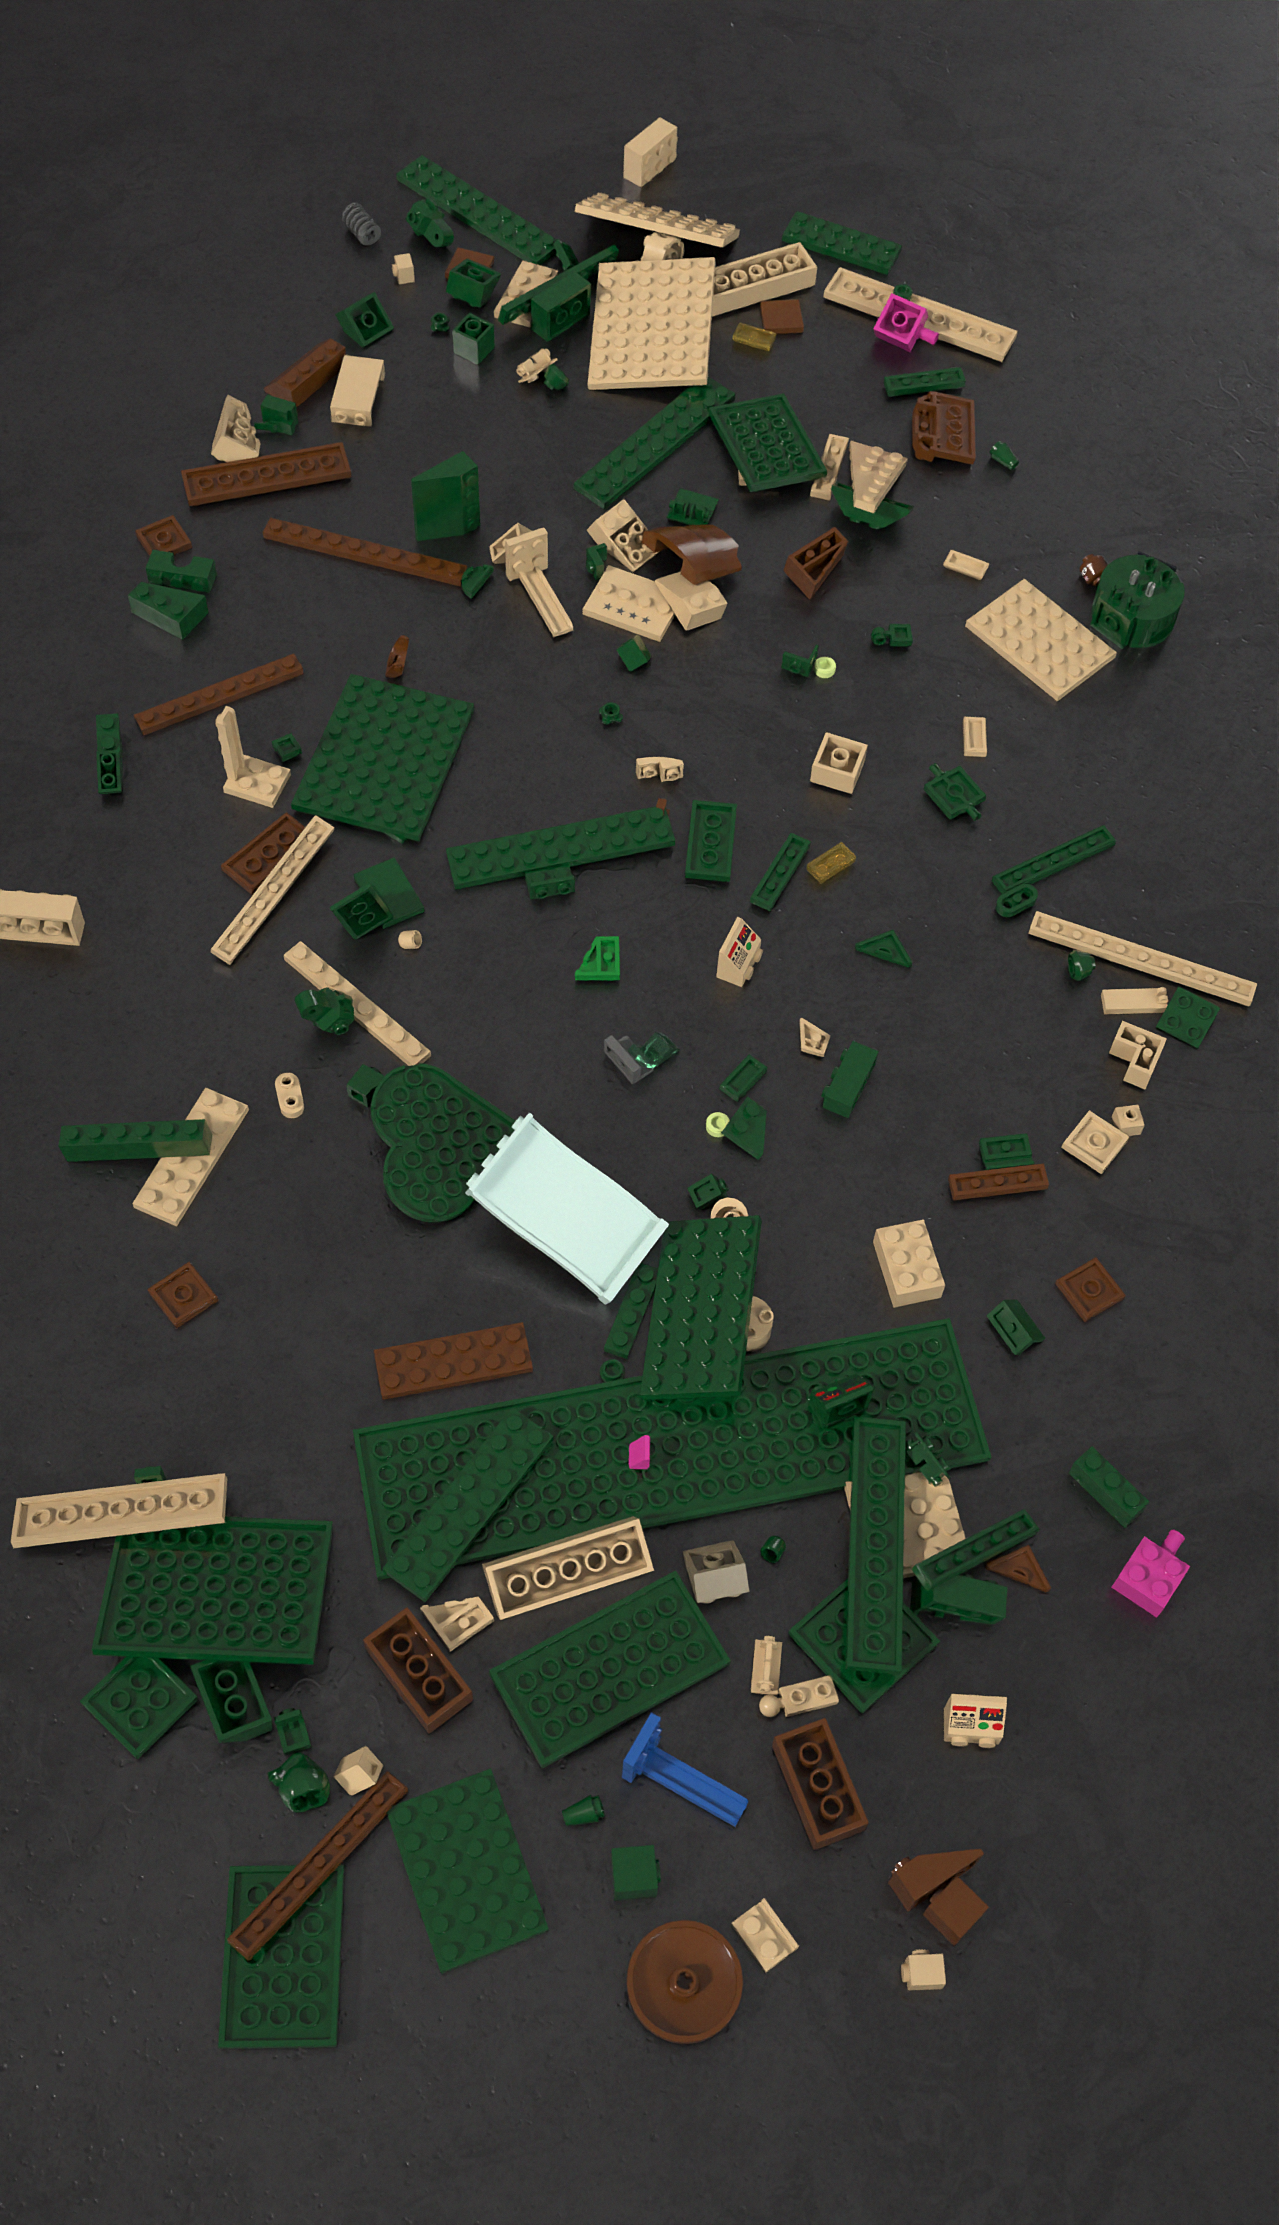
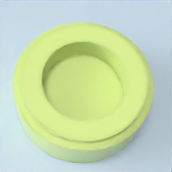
[814,657,836,678]
[706,1112,730,1137]

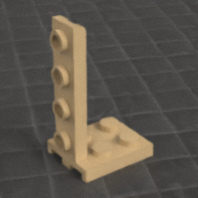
[505,527,573,637]
[215,706,291,808]

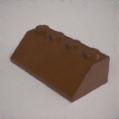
[264,338,346,407]

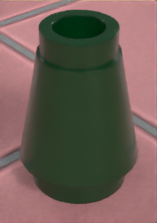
[989,441,1019,471]
[562,1794,605,1827]

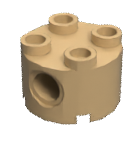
[641,231,684,261]
[746,1296,774,1353]

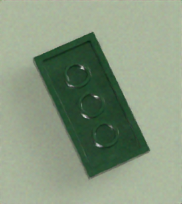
[685,800,737,882]

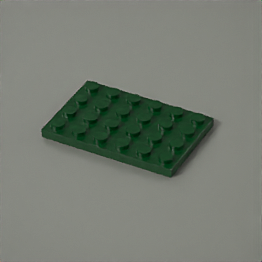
[709,393,827,492]
[387,1768,549,1974]
[218,1865,344,2049]

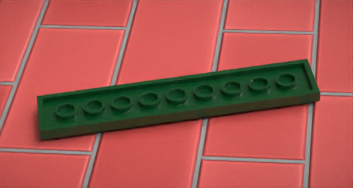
[396,155,557,265]
[574,376,735,509]
[446,806,675,890]
[845,1416,906,1675]

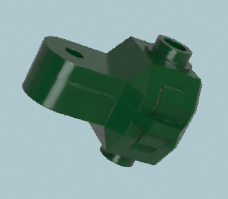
[405,198,454,247]
[294,987,354,1035]

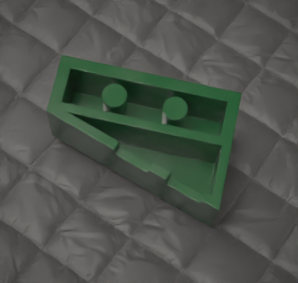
[128,582,209,640]

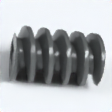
[342,202,381,245]

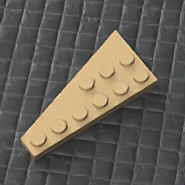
[849,441,908,513]

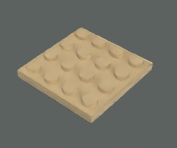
[845,1472,966,1578]

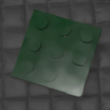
[80,1656,198,1760]

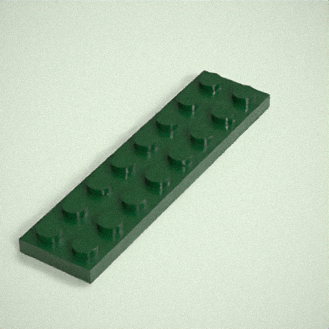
[382,1408,554,1602]

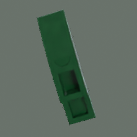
[96,713,123,794]

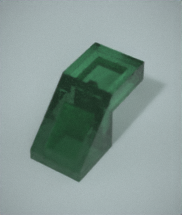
[627,1032,680,1068]

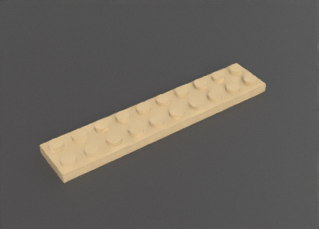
[823,267,1018,362]

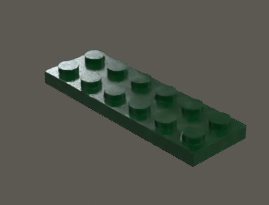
[782,211,902,275]

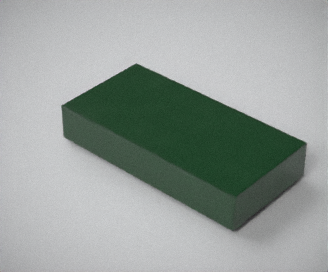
[719,1054,768,1102]

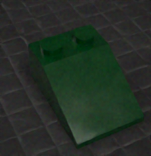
[329,883,394,940]

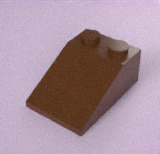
[888,1849,984,1912]

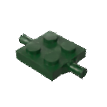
[924,763,986,821]

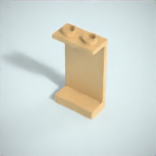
[330,355,385,427]

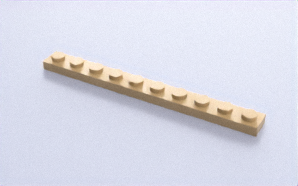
[1028,911,1257,1007]

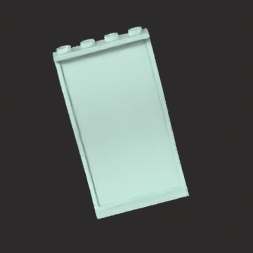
[465,1113,669,1305]

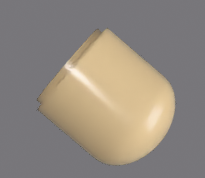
[398,930,422,949]

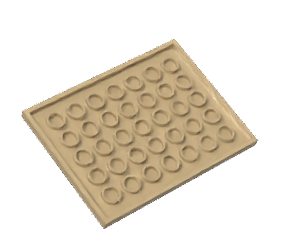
[588,257,715,390]

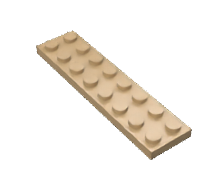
[11,1473,227,1548]

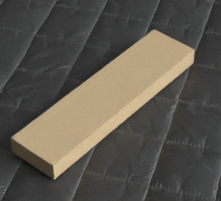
[810,434,849,500]

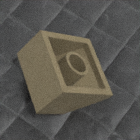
[682,1540,749,1603]

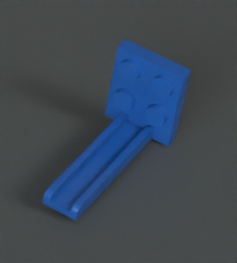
[622,1713,749,1827]

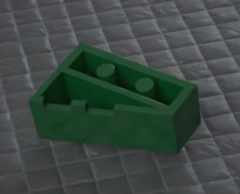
[910,1574,1007,1624]

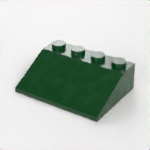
[411,451,480,541]

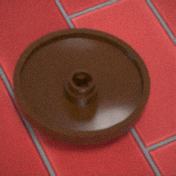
[627,1920,743,2044]

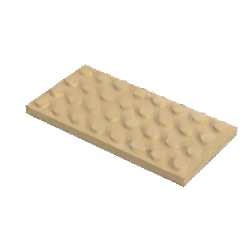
[575,193,740,247]

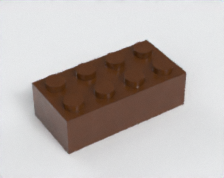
[363,1607,473,1734]
[772,1718,869,1850]

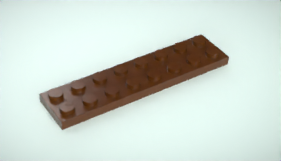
[181,442,351,506]

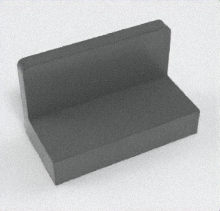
[604,1035,654,1084]

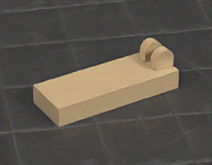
[1101,987,1168,1014]

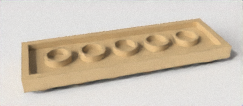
[132,1088,249,1226]

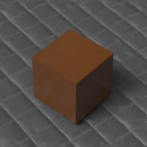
[923,1876,989,1946]

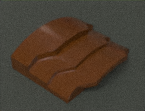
[642,525,742,585]

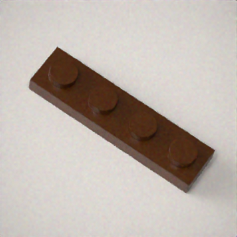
[948,1163,1049,1200]

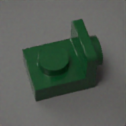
[687,1174,729,1210]

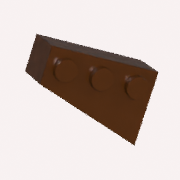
[783,527,848,600]

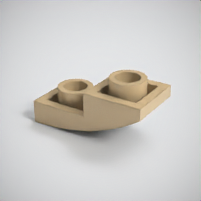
[636,757,684,782]

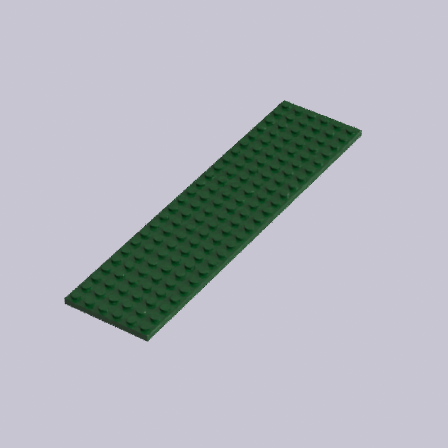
[353,1318,991,1580]

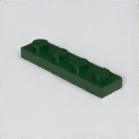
[884,367,966,397]
[750,833,811,911]
[604,1262,658,1359]

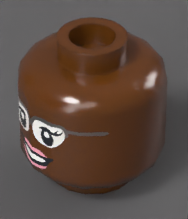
[1079,554,1108,587]

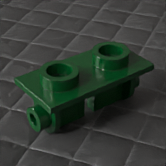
[905,1433,951,1487]

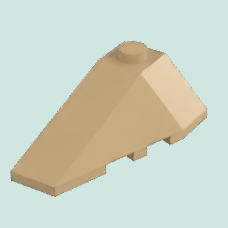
[211,395,260,462]

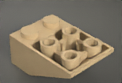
[587,499,660,572]

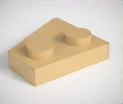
[420,1597,494,1652]

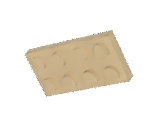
[494,261,558,328]

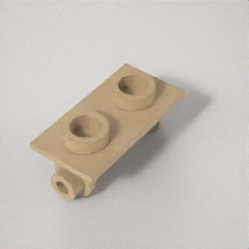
[517,349,557,383]
[751,1636,782,1696]

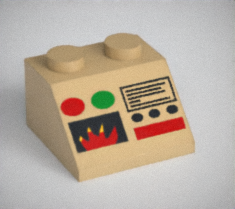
[717,917,763,987]
[944,1694,1007,1748]

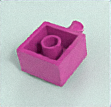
[874,293,939,352]
[1111,1530,1190,1618]

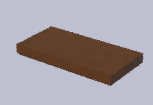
[221,812,306,895]

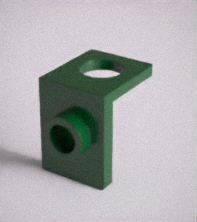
[781,645,819,677]

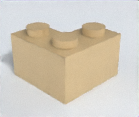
[1109,1021,1167,1089]

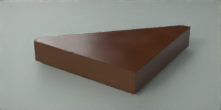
[984,1545,1051,1592]

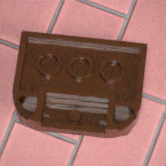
[912,391,976,464]

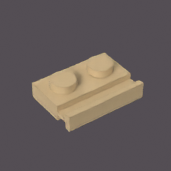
[731,1898,799,1973]

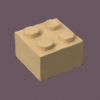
[810,732,868,794]

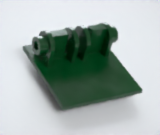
[666,488,719,525]
[1156,986,1220,1049]

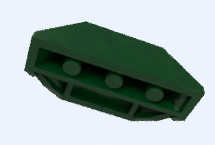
[831,482,914,529]

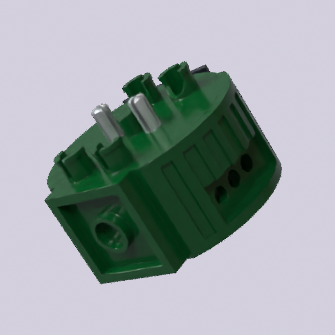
[1090,551,1185,649]

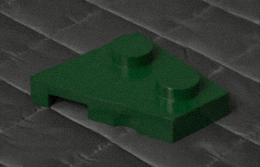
[721,1096,767,1160]

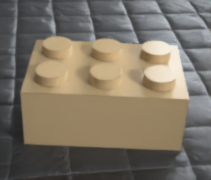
[624,117,678,187]
[873,1220,945,1308]

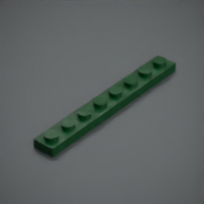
[498,245,619,325]

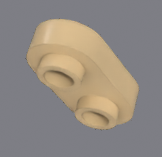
[275,1073,304,1118]

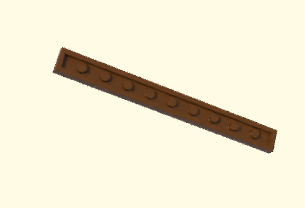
[263,517,467,587]

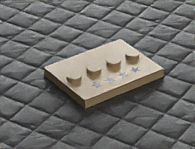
[583,565,675,642]

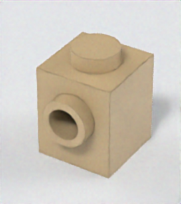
[901,1950,946,1990]

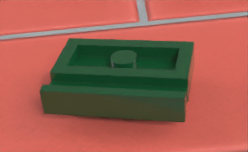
[979,1133,1035,1170]

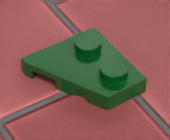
[575,936,620,980]

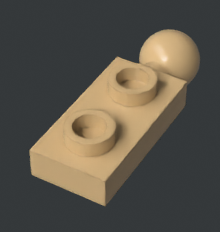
[759,1676,839,1717]

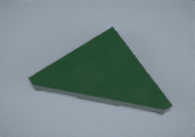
[855,930,913,968]

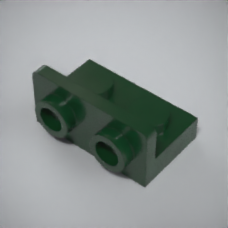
[525,865,575,899]

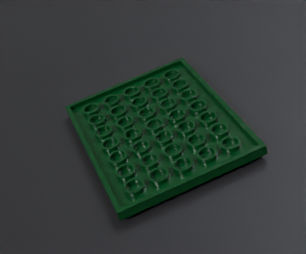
[291,674,474,841]
[92,1516,333,1665]

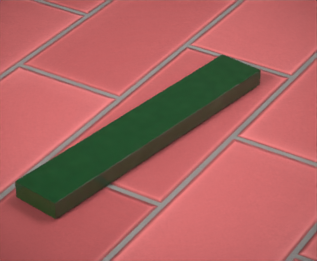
[992,825,1116,894]
[912,1509,1040,1591]

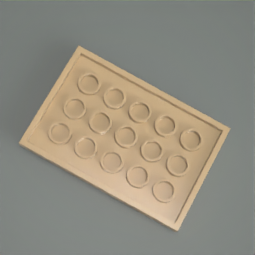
[965,579,1117,701]

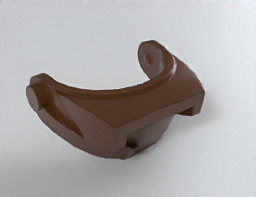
[385,635,409,678]

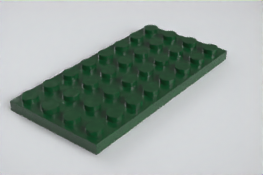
[640,1215,762,1400]
[489,1570,731,1768]

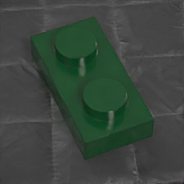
[553,239,579,271]

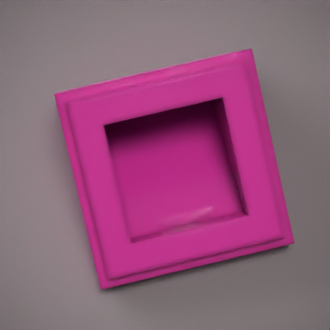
[629,1435,650,1469]

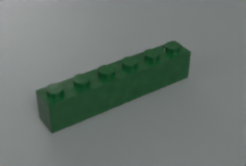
[58,1119,212,1162]

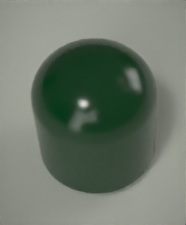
[760,1536,786,1563]

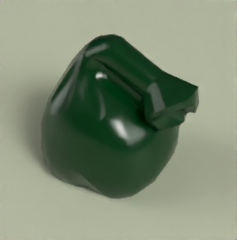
[268,1753,330,1813]

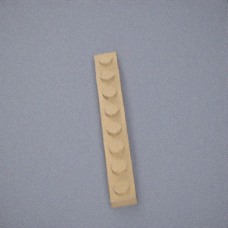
[211,815,334,965]
[284,941,431,1066]

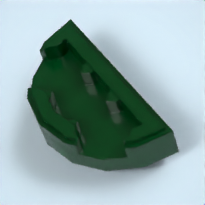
[462,564,494,599]

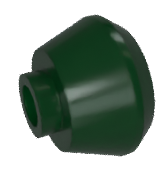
[544,364,569,390]
[1068,950,1095,981]

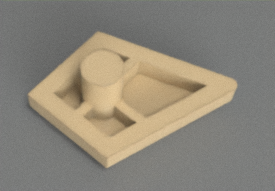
[800,1018,830,1057]

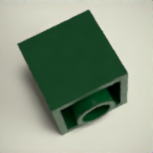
[453,313,495,365]
[611,1845,661,1901]

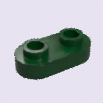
[996,884,1038,917]

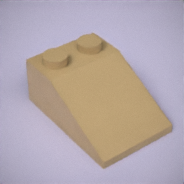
[655,572,727,630]

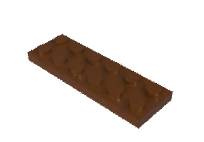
[374,1322,533,1400]

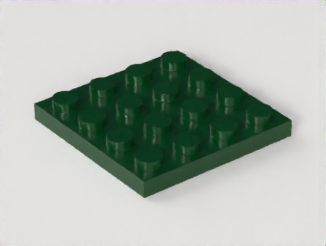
[788,1579,940,1714]

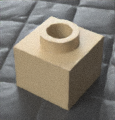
[392,253,414,284]
[1112,1105,1144,1136]

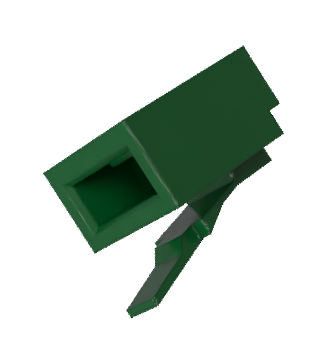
[254,395,298,436]

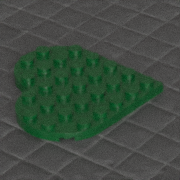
[371,1063,516,1222]

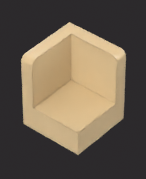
[334,1746,383,1795]

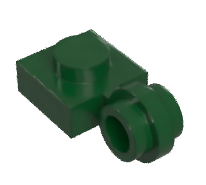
[871,624,913,646]

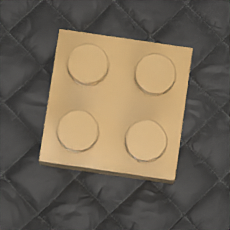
[1061,1111,1129,1174]

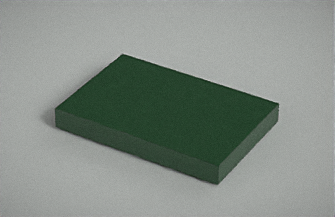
[353,857,425,929]

